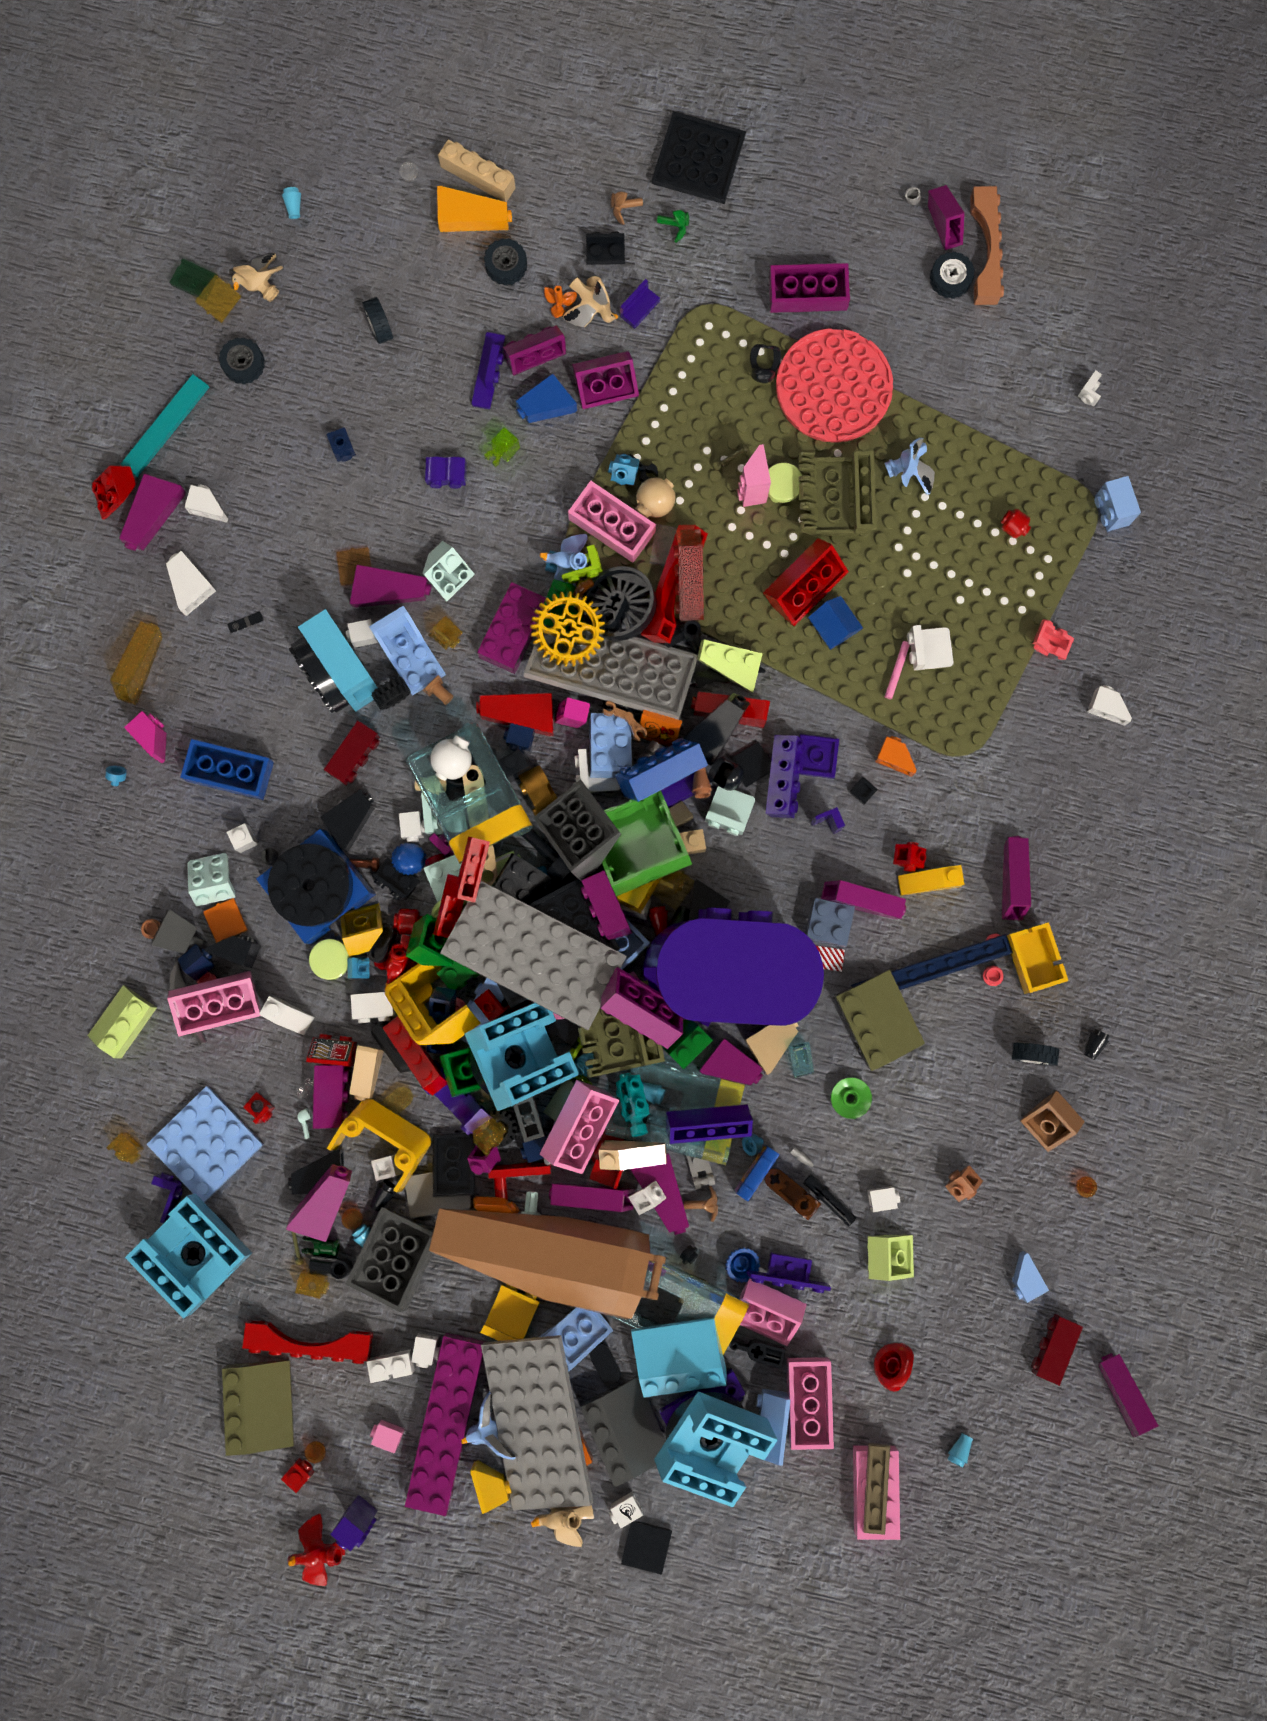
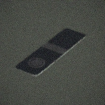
[227,612,263,633]

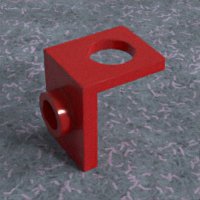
[474,989,510,1022]
[243,1092,275,1124]
[589,1159,623,1190]

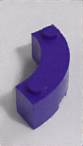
[421,1060,494,1138]

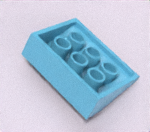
[631,1317,727,1398]

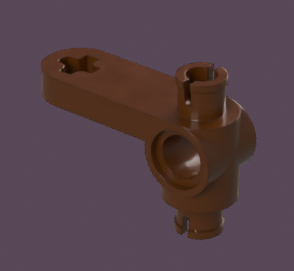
[765,1169,821,1220]

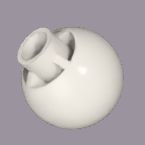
[430,735,472,781]

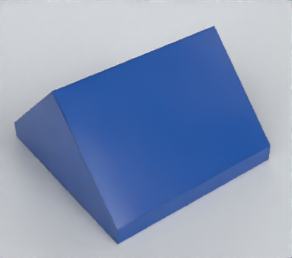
[808,596,863,650]

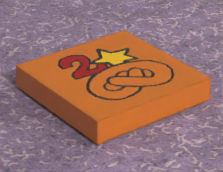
[637,710,682,747]

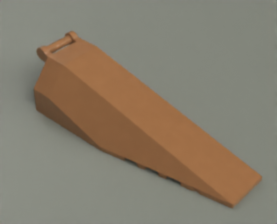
[429,1208,666,1319]

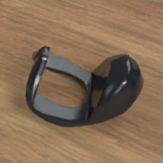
[750,344,781,383]

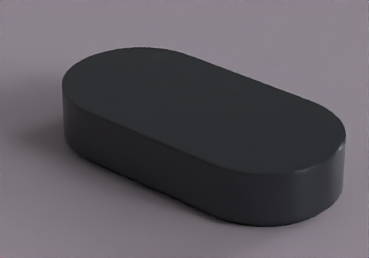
[368,923,397,963]
[590,1343,621,1385]

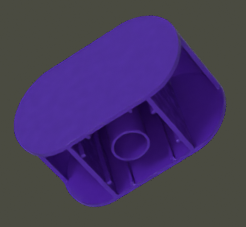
[643,908,824,1026]

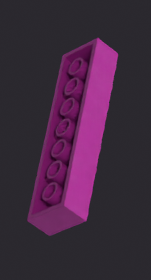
[405,1332,486,1516]

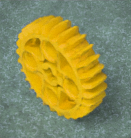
[530,591,605,667]

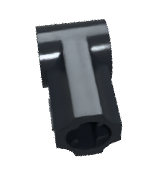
[308,1255,353,1279]

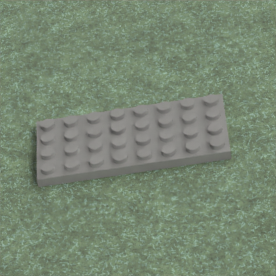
[524,622,698,720]
[440,881,627,1030]
[481,1335,593,1510]

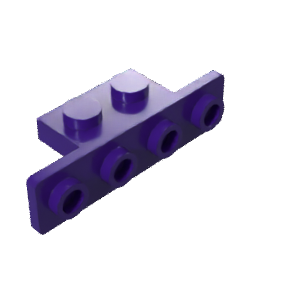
[472,332,505,409]
[747,1252,831,1293]

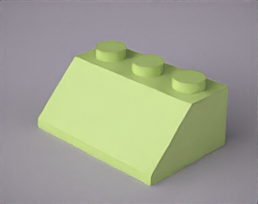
[87,985,157,1058]

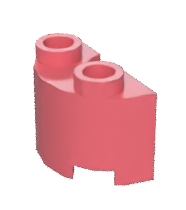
[1033,619,1074,660]

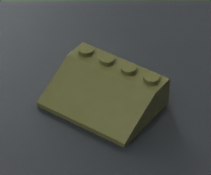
[834,970,925,1071]
[222,1360,294,1456]

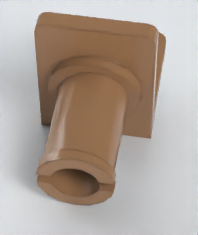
[423,675,454,705]

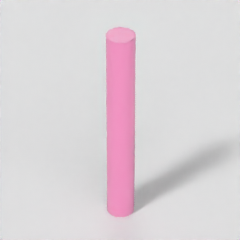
[884,641,910,699]

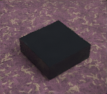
[849,777,878,805]

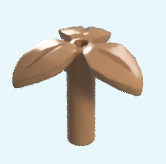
[611,192,643,225]
[684,1186,718,1222]

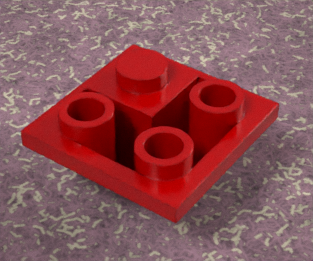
[92,466,136,519]

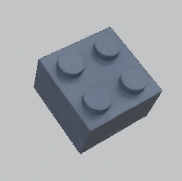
[806,898,855,948]

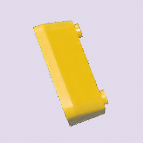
[385,963,480,1045]
[327,1099,431,1192]

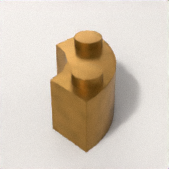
[519,765,557,816]

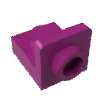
[428,833,454,858]

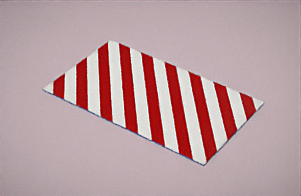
[816,946,845,972]

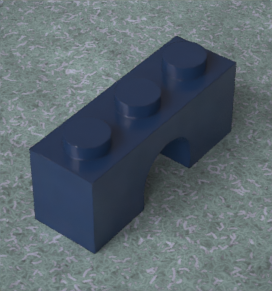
[427,986,457,1055]

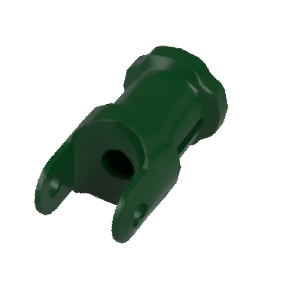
[301,1236,340,1258]

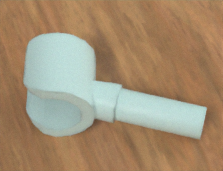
[297,1108,312,1139]

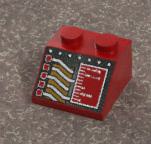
[306,1034,357,1066]

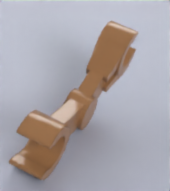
[602,701,647,742]

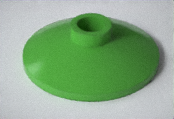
[831,1078,872,1119]

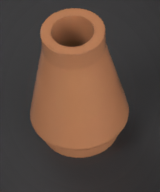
[692,767,712,798]

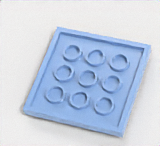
[146,1086,264,1203]

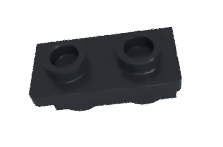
[586,232,625,265]
[371,857,420,900]

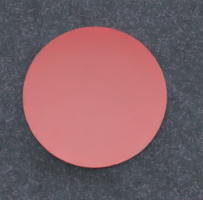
[776,328,893,443]

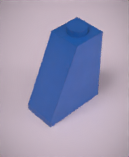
[516,374,577,423]

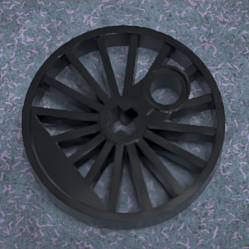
[582,566,657,641]

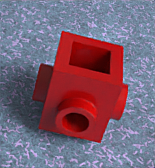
[893,842,926,872]

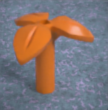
[544,286,577,318]

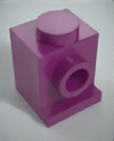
[467,1142,501,1175]

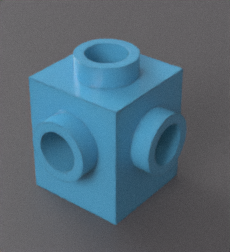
[609,454,640,485]

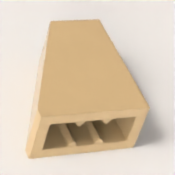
[744,1022,798,1075]
[349,1045,384,1101]

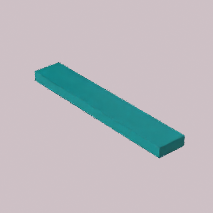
[121,374,210,478]

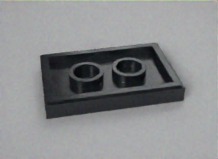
[433,1133,475,1197]

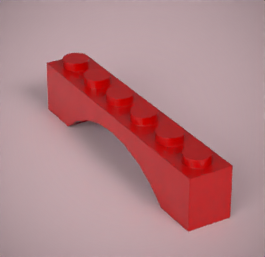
[641,525,708,644]
[242,1320,373,1364]

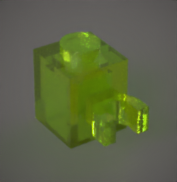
[484,427,520,467]

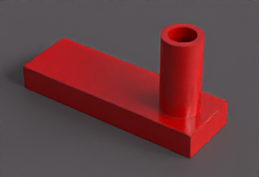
[488,1162,551,1200]

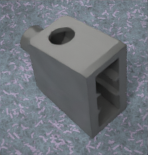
[151,909,204,954]

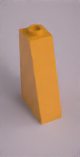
[437,186,512,232]

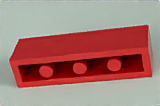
[383,1016,447,1096]

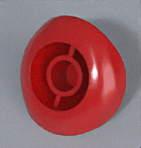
[874,1342,914,1392]

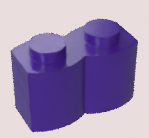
[425,457,467,489]

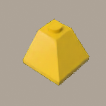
[340,903,383,957]
[470,1460,512,1514]

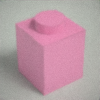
[370,1420,405,1453]

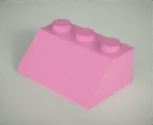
[737,444,771,507]
[739,1278,807,1346]

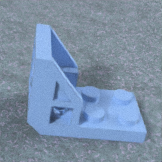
[369,606,446,696]
[539,1308,614,1372]

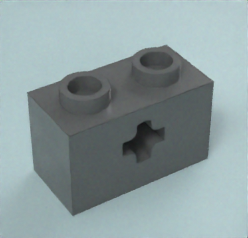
[513,1096,545,1143]

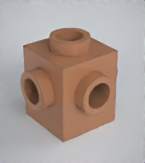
[945,1165,983,1202]

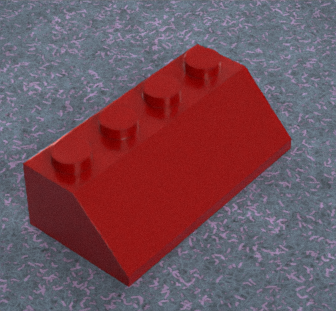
[763,538,849,626]

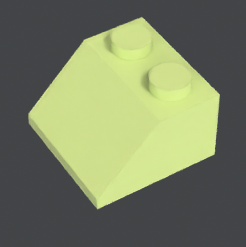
[867,1235,914,1281]

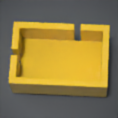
[1007,922,1069,994]

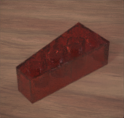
[674,529,704,621]

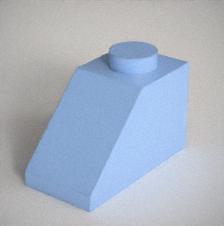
[1012,1251,1049,1303]

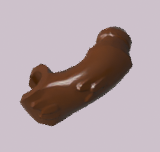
[573,578,594,612]

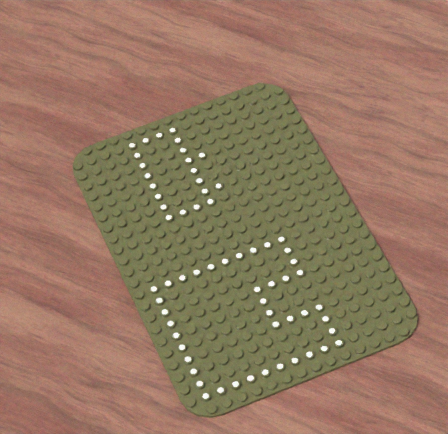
[566,304,1099,757]

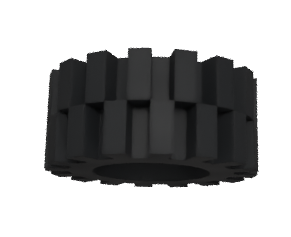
[371,677,411,710]
[481,1110,518,1147]

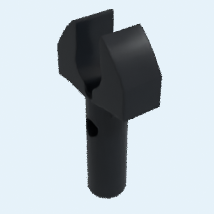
[628,454,658,482]

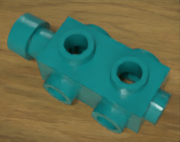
[616,1073,650,1137]

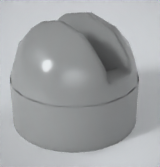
[905,187,921,205]

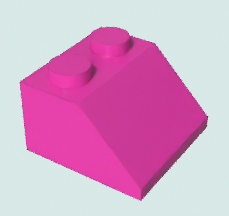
[124,711,167,763]

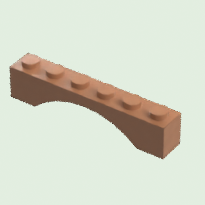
[970,186,1004,305]

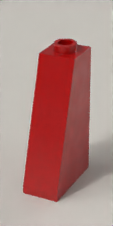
[691,692,770,729]
[476,693,554,736]

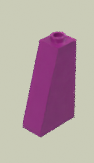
[119,474,186,551]
[349,565,432,608]
[1002,836,1031,921]
[821,880,906,919]
[630,1153,689,1235]
[286,1164,352,1242]
[549,1183,635,1212]
[1098,1353,1159,1438]

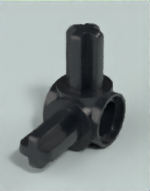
[664,620,702,655]

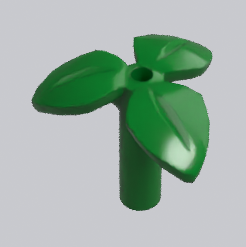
[657,210,689,243]

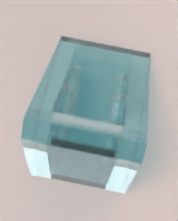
[787,1042,814,1078]

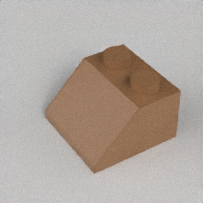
[1020,1091,1085,1152]

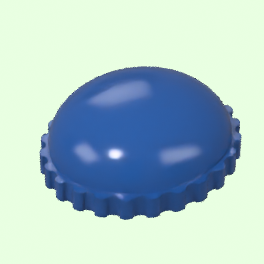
[391,843,426,875]
[725,1247,760,1283]

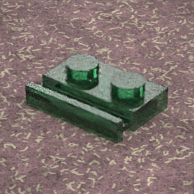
[170,258,218,301]

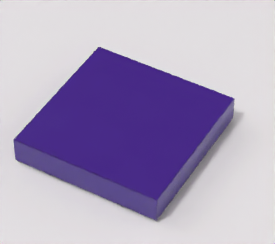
[799,734,839,779]

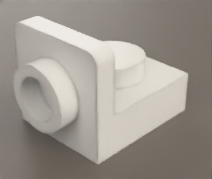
[1078,370,1102,406]
[371,1154,404,1181]
[628,1181,666,1215]

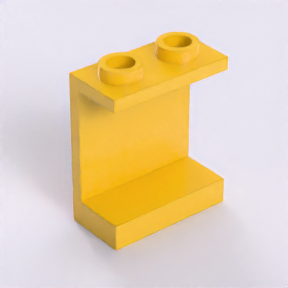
[480,1284,539,1341]

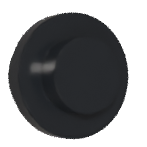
[679,1245,698,1265]

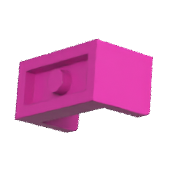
[555,697,590,728]

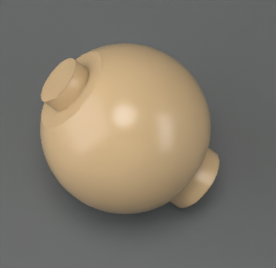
[635,477,676,518]

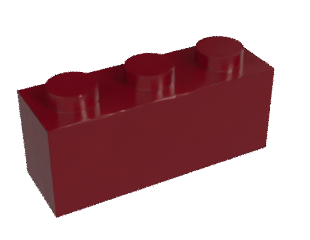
[323,720,380,786]
[1031,1314,1083,1386]

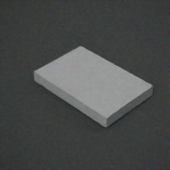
[405,1172,472,1218]

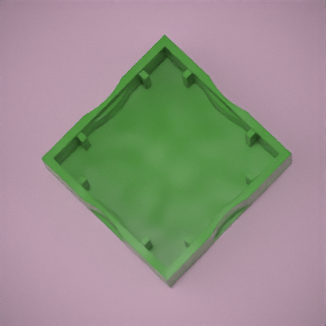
[602,790,692,896]

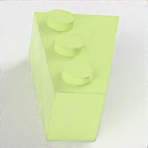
[697,640,763,693]

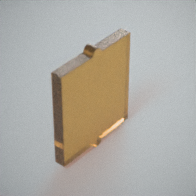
[336,547,371,586]

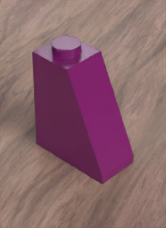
[928,185,964,250]
[699,1039,763,1085]

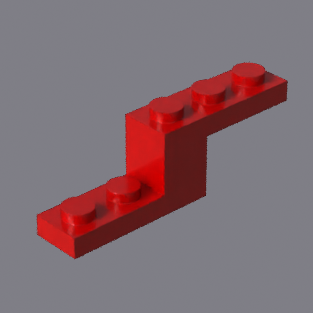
[433,836,490,938]

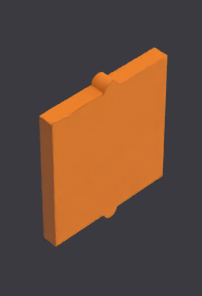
[203,898,248,943]

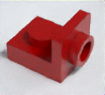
[281,1458,315,1493]

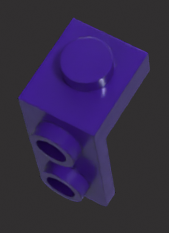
[151,1173,183,1224]

